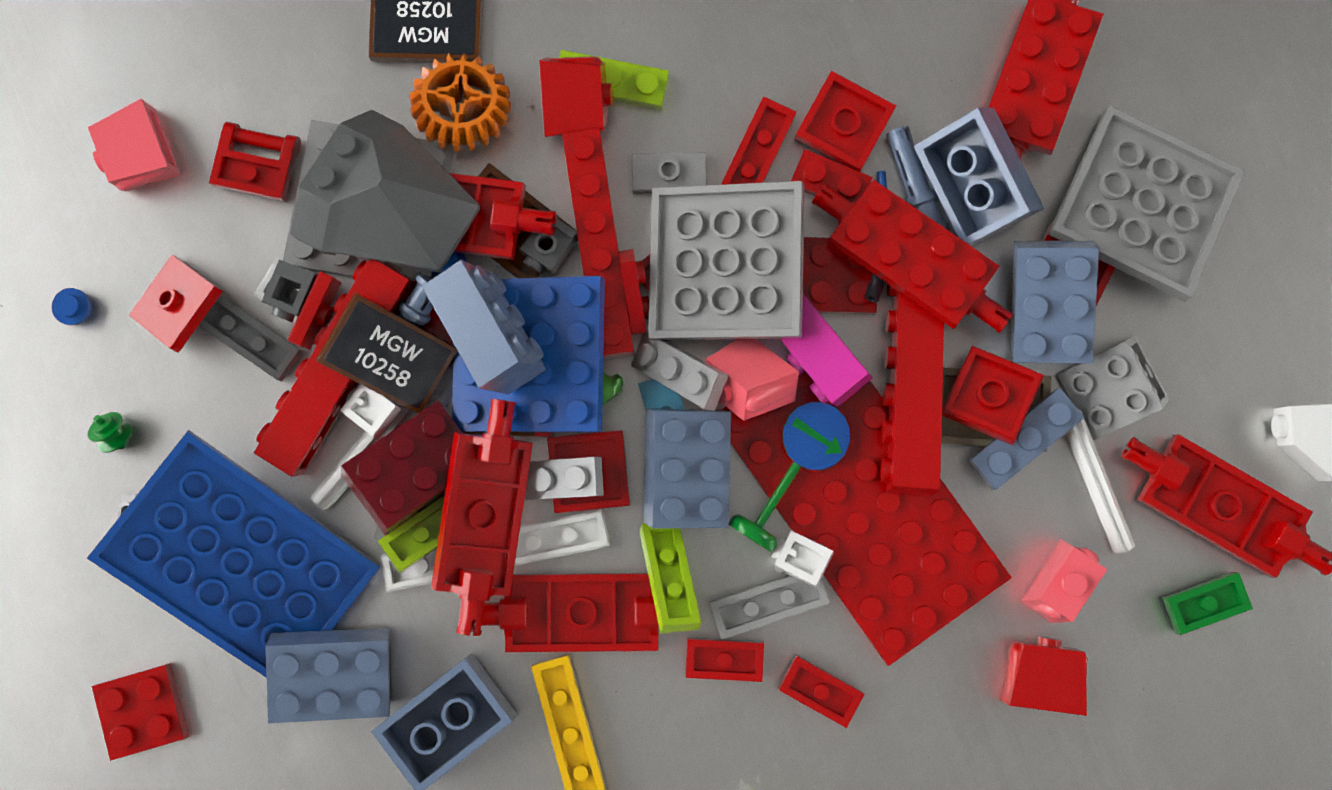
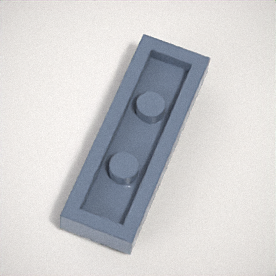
[968,388,1085,490]

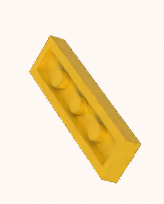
[531,654,607,790]

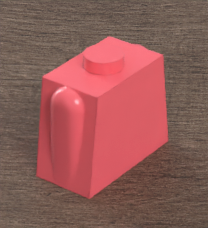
[88,99,181,191]
[706,339,799,421]
[1020,539,1107,623]

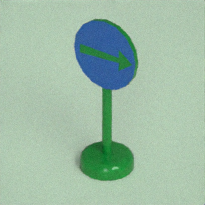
[728,402,850,553]

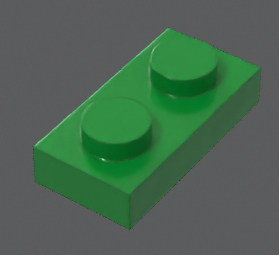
[1162,572,1253,635]

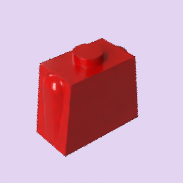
[539,56,613,137]
[1000,637,1088,716]

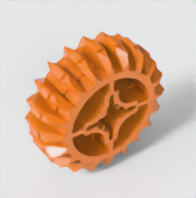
[409,53,511,153]

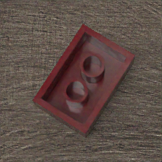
[341,401,463,536]

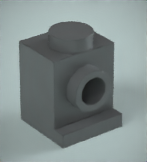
[520,219,578,275]
[261,259,317,323]

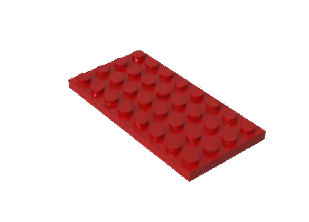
[721,333,1012,666]

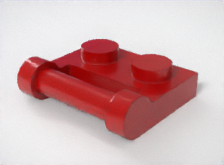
[209,122,301,202]

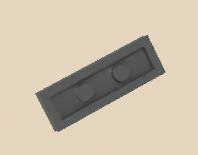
[199,295,303,382]

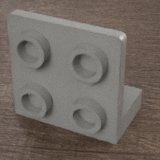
[1058,335,1170,440]

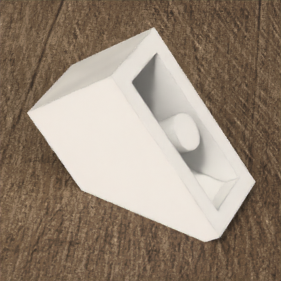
[1271,404,1332,482]

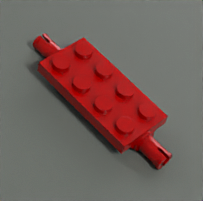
[988,0,1104,160]
[449,173,557,260]
[812,180,1014,333]
[431,398,533,636]
[1121,434,1332,578]
[482,573,659,652]

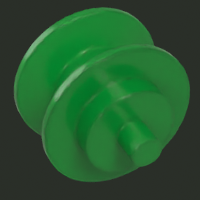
[87,412,133,453]

